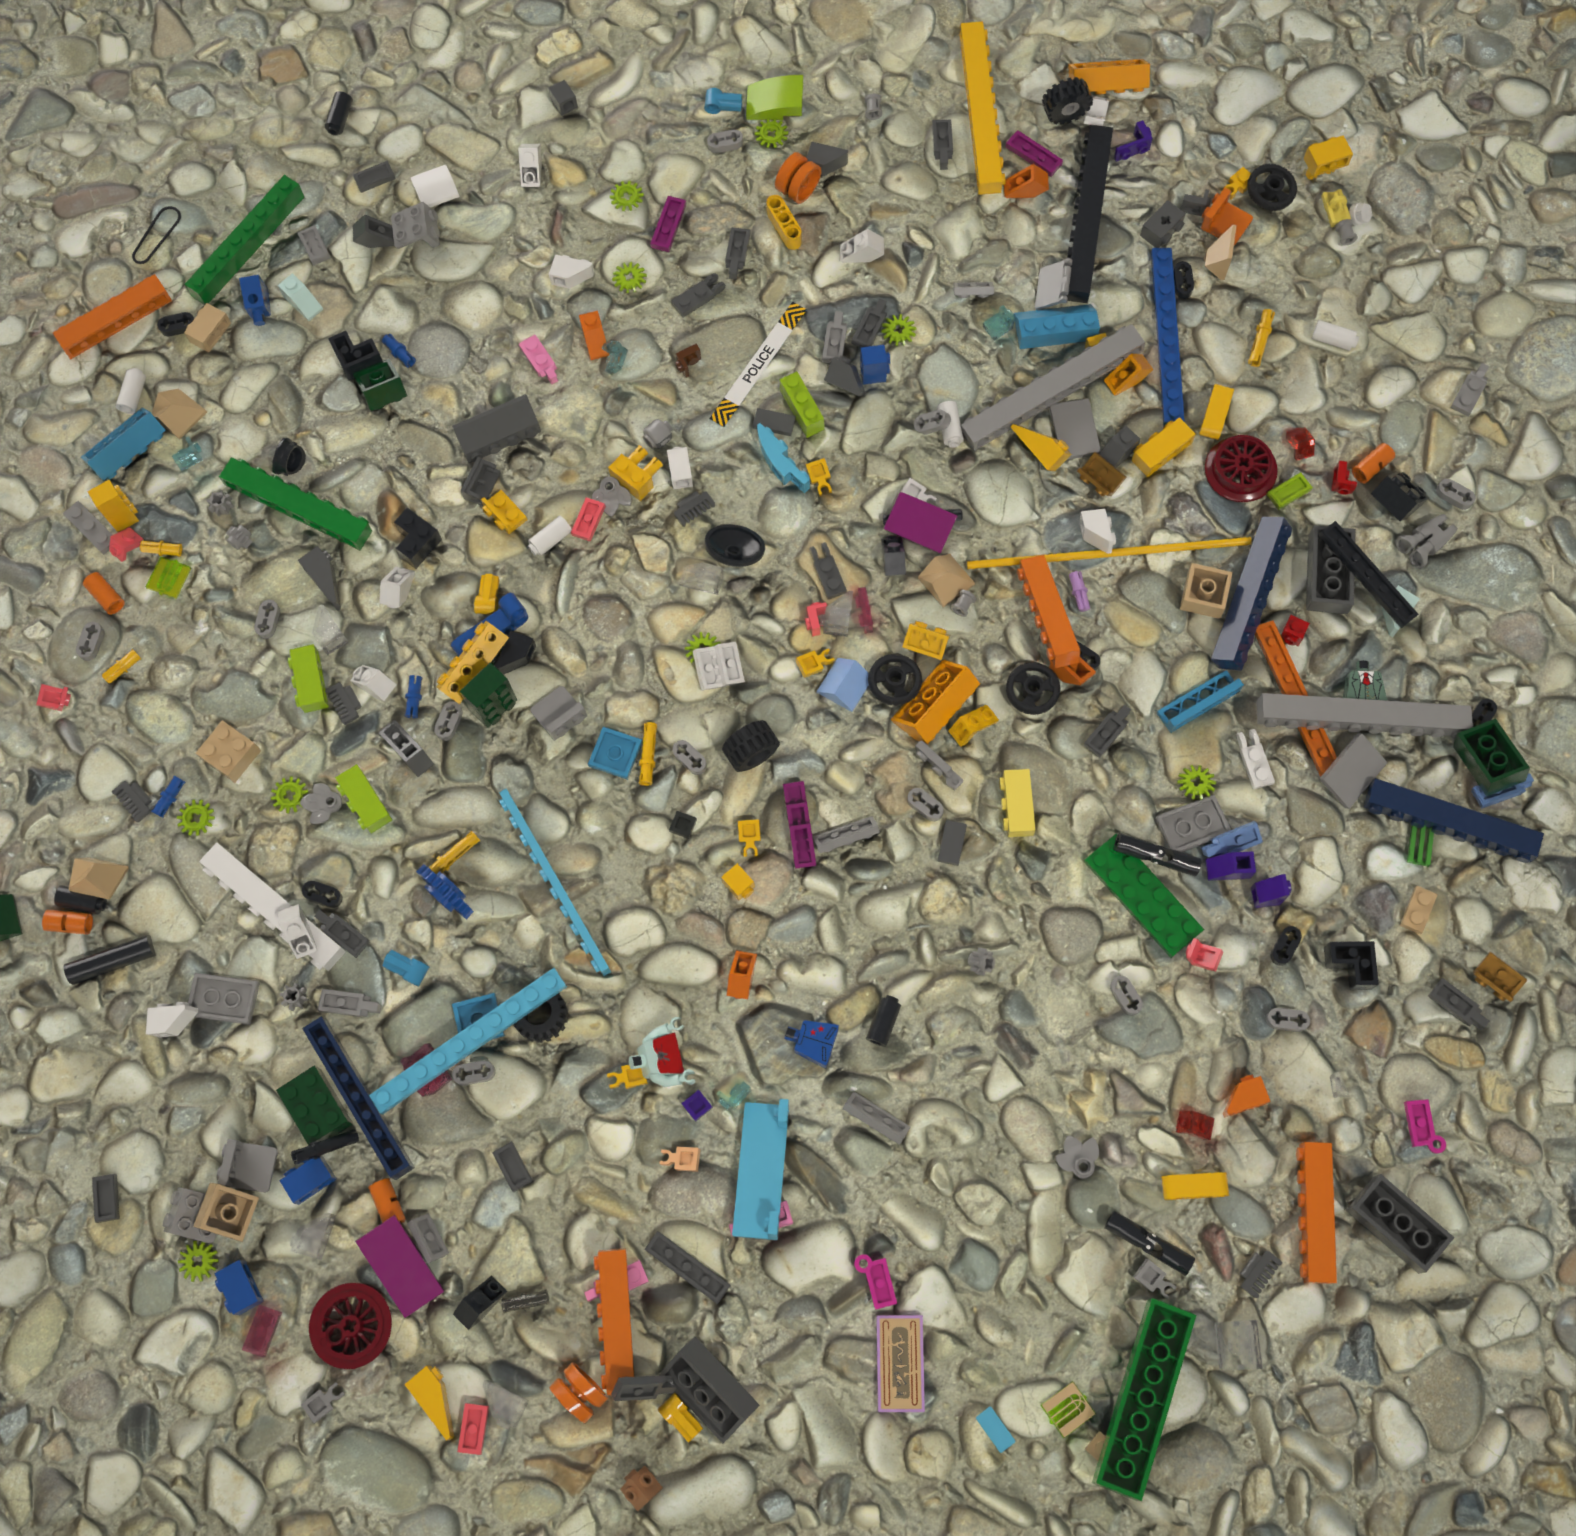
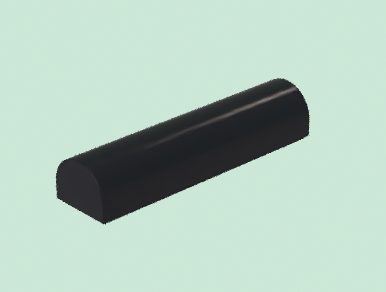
[63,935,156,985]

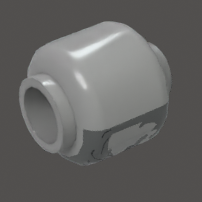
[643,419,673,449]

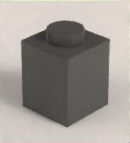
[548,80,578,116]

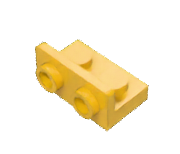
[481,490,528,534]
[902,621,951,660]

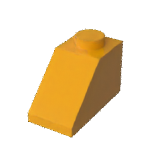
[1104,354,1154,396]

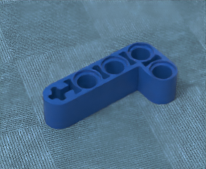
[451,593,528,657]

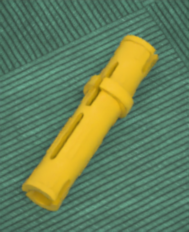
[1248,309,1275,367]
[639,722,657,786]
[429,831,480,874]

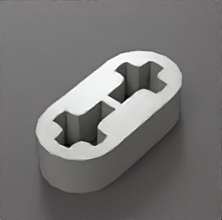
[707,130,743,153]
[914,409,951,435]
[1436,479,1476,510]
[254,600,280,639]
[76,622,105,661]
[434,701,463,741]
[673,740,707,775]
[907,788,944,822]
[1110,975,1143,1016]
[1266,1008,1310,1032]
[452,1061,496,1086]

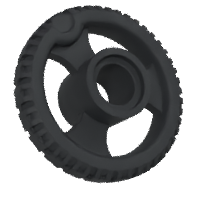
[1247,164,1297,211]
[868,654,922,706]
[1006,662,1060,715]

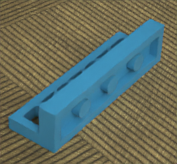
[1157,670,1244,733]

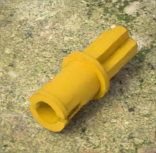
[140,540,183,557]
[102,649,142,684]

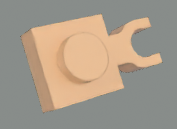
[660,1147,701,1172]

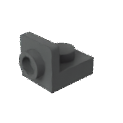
[1180,189,1211,216]

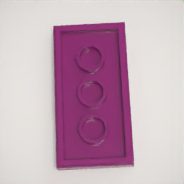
[355,1215,444,1318]

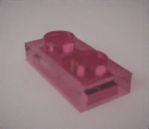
[854,587,873,634]
[242,1305,283,1357]

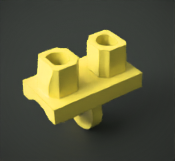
[1321,189,1351,227]

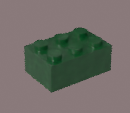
[459,663,517,728]
[1453,718,1530,796]
[276,1065,353,1145]

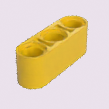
[766,195,802,250]
[1199,384,1234,440]
[1161,1172,1229,1200]

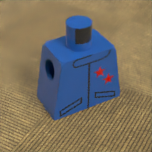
[239,275,271,326]
[784,1020,839,1069]

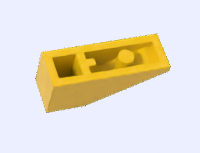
[1010,424,1072,471]
[404,1366,454,1441]

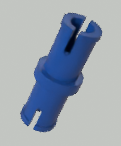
[382,334,416,368]
[404,675,423,719]
[151,776,186,818]

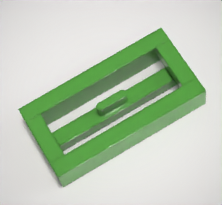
[1407,825,1434,867]

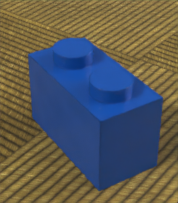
[860,345,890,385]
[279,1156,337,1205]
[214,1260,264,1315]

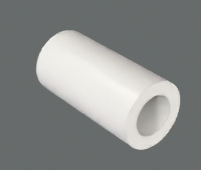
[1312,320,1359,351]
[115,368,146,414]
[937,401,964,448]
[528,515,572,556]

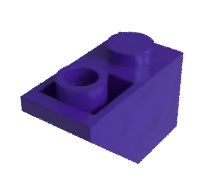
[1205,851,1256,881]
[1250,874,1292,909]

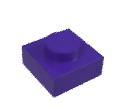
[681,1090,713,1122]

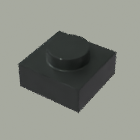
[669,811,697,839]

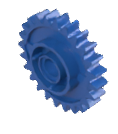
[416,864,474,920]

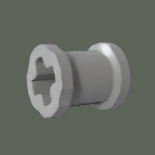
[865,93,882,120]
[1335,219,1358,246]
[951,589,977,617]

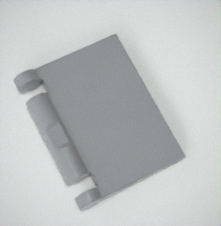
[1035,258,1073,310]

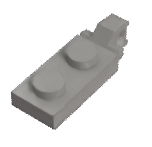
[822,311,847,363]
[1450,363,1489,417]
[915,740,963,791]
[318,989,382,1017]

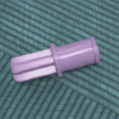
[1069,571,1090,612]

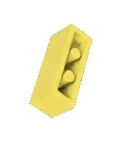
[999,769,1035,837]

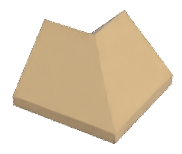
[1204,225,1237,280]
[152,388,207,440]
[918,554,975,608]
[69,857,129,900]

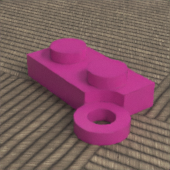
[1404,1099,1446,1154]
[854,1254,897,1310]

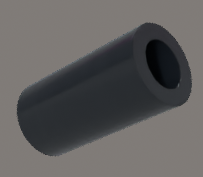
[324,91,353,135]
[54,885,107,915]
[866,995,901,1047]

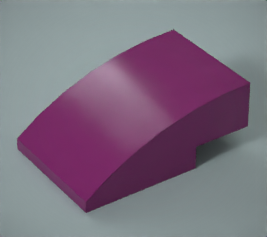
[884,492,957,554]

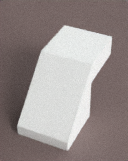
[1084,95,1110,126]

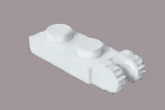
[1236,729,1275,790]

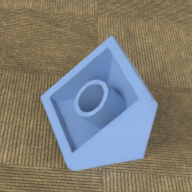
[816,658,869,712]

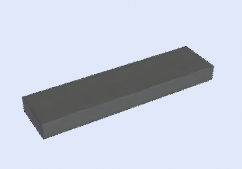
[644,1231,731,1304]

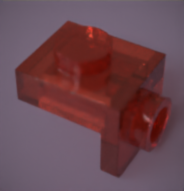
[1286,427,1315,460]
[1176,1111,1215,1140]

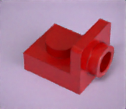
[1332,460,1357,495]
[1281,615,1310,647]

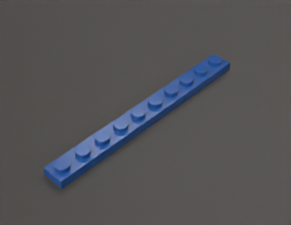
[1151,248,1185,426]

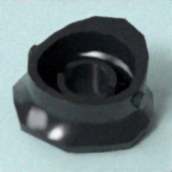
[272,438,306,476]

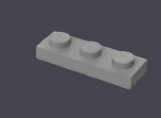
[63,501,112,555]
[813,816,880,854]
[843,1092,911,1145]

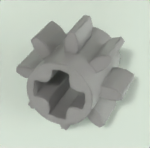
[207,490,234,517]
[226,525,253,550]
[968,947,995,976]
[280,983,309,1011]

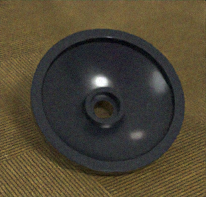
[704,524,765,567]

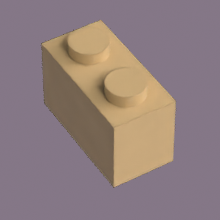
[184,303,231,353]

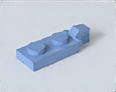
[1471,773,1534,809]
[1201,821,1263,858]

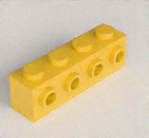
[437,621,509,704]

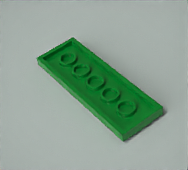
[1084,833,1205,958]

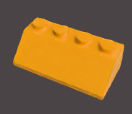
[1068,59,1150,94]
[891,660,980,744]

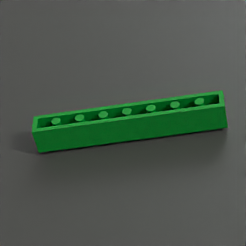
[184,175,305,305]
[219,457,372,551]

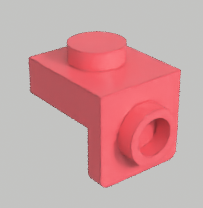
[109,527,144,562]
[805,602,828,637]
[36,684,71,711]
[1186,938,1223,972]

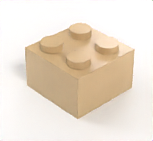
[1180,563,1233,619]
[195,721,261,783]
[193,1183,259,1242]

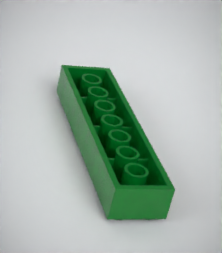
[1092,1298,1197,1501]

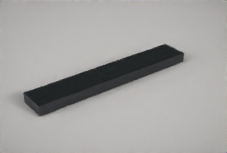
[1319,521,1419,628]

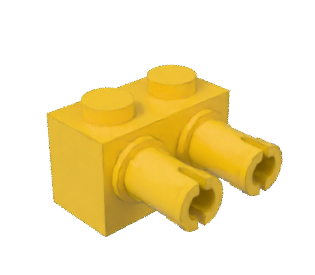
[1303,135,1353,180]
[608,445,663,501]

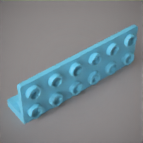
[732,1099,789,1240]

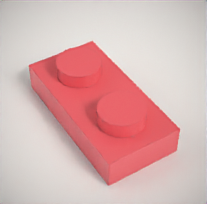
[571,497,606,542]
[457,1403,489,1455]

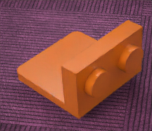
[1201,188,1253,245]

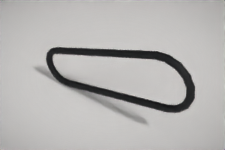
[132,206,181,264]

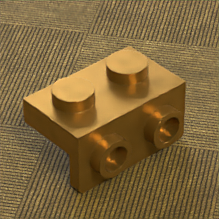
[1077,452,1127,497]
[1473,951,1528,1002]

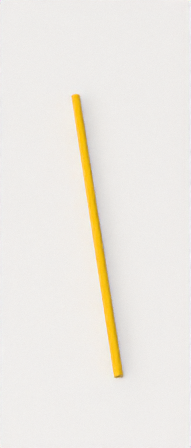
[967,537,1252,569]

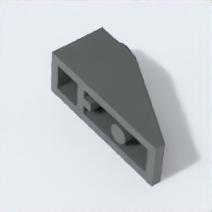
[298,546,341,611]
[378,720,434,777]

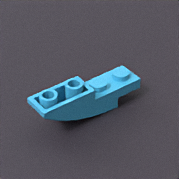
[757,423,810,493]

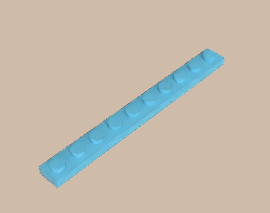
[499,788,611,976]
[369,968,567,1115]

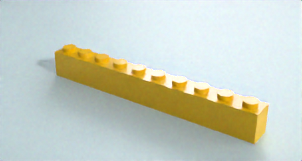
[959,21,1005,195]

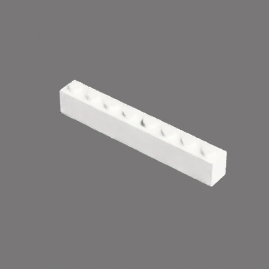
[199,843,346,971]

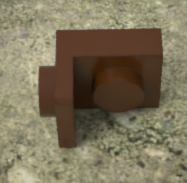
[675,343,701,378]

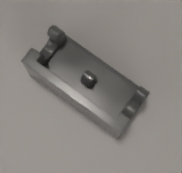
[461,457,501,506]

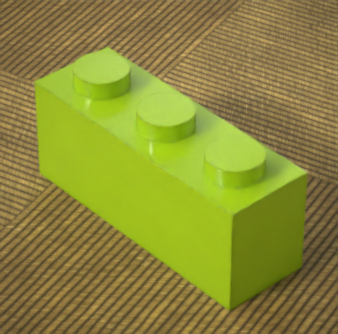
[779,371,824,438]
[288,644,329,713]
[335,764,393,834]

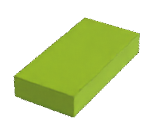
[1267,472,1313,510]

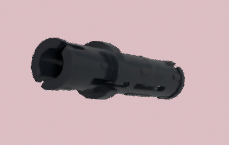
[291,1129,359,1165]

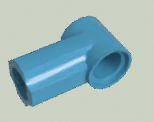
[704,88,742,114]
[382,950,430,987]

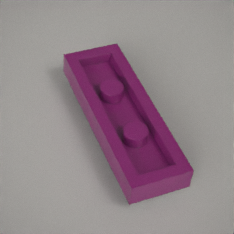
[1006,130,1063,177]
[650,196,687,252]

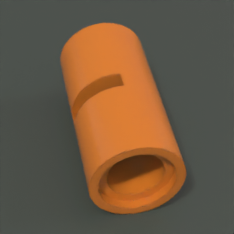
[1352,443,1395,484]
[83,572,125,615]
[42,910,93,935]
[368,1178,406,1223]

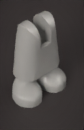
[1395,514,1458,569]

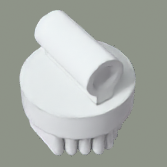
[1349,202,1372,225]

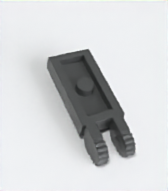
[671,273,726,318]
[809,542,847,600]

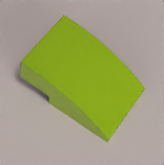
[746,75,803,121]

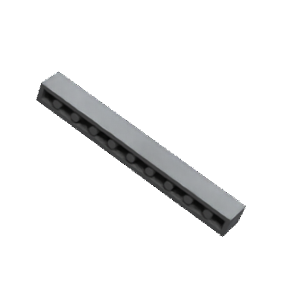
[961,324,1145,451]
[1257,693,1473,739]

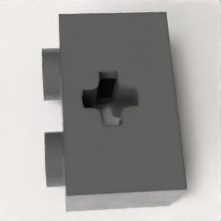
[1140,200,1186,248]

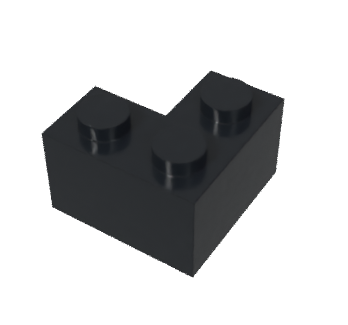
[328,331,383,381]
[394,508,442,569]
[1324,941,1379,990]

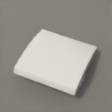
[410,165,460,207]
[693,642,745,691]

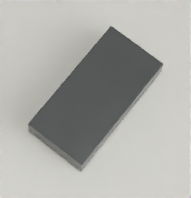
[353,160,396,193]
[752,408,796,436]
[938,820,967,866]
[492,1141,533,1193]
[92,1174,120,1223]

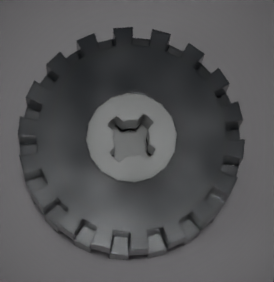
[1042,77,1093,125]

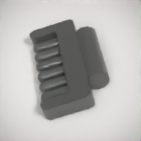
[674,491,715,527]
[325,682,362,725]
[112,781,152,822]
[1239,1251,1282,1298]

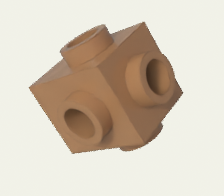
[620,1466,663,1511]

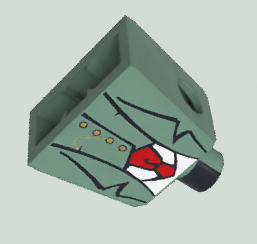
[1343,660,1387,701]

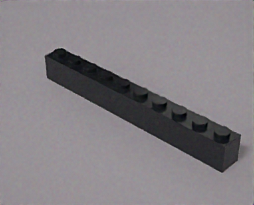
[1066,125,1113,304]

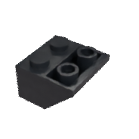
[1371,471,1429,521]

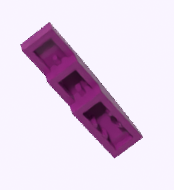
[783,781,816,869]

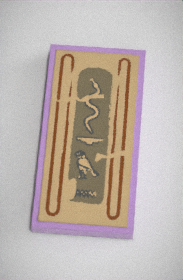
[876,1315,925,1412]

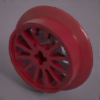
[1204,435,1278,502]
[309,1283,392,1369]

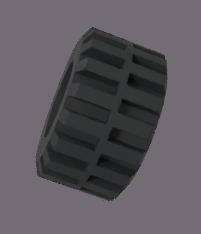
[722,720,780,772]
[514,988,568,1043]

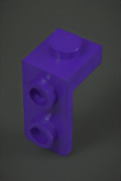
[1114,120,1153,162]

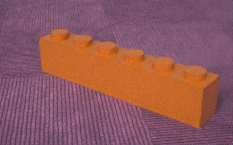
[53,274,172,359]
[1017,555,1080,668]
[1296,1142,1337,1284]
[594,1248,634,1396]

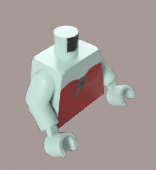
[629,1017,696,1087]

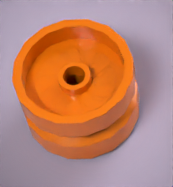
[775,152,821,204]
[549,1362,609,1424]

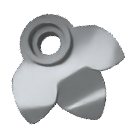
[592,477,631,517]
[300,783,342,824]
[1056,1136,1099,1179]

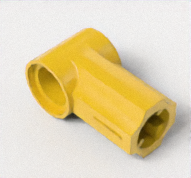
[474,574,500,615]
[657,1392,703,1443]

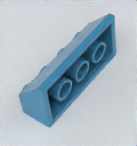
[1014,304,1100,349]
[80,407,166,481]

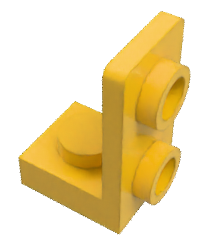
[948,705,999,747]

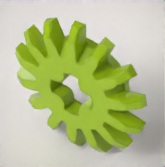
[755,118,789,148]
[609,181,644,211]
[612,262,647,293]
[881,314,917,346]
[685,632,721,663]
[1177,765,1216,800]
[271,777,309,814]
[177,800,215,836]
[178,1241,219,1282]

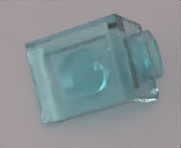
[983,305,1015,341]
[602,340,628,375]
[172,436,203,471]
[716,1081,751,1111]

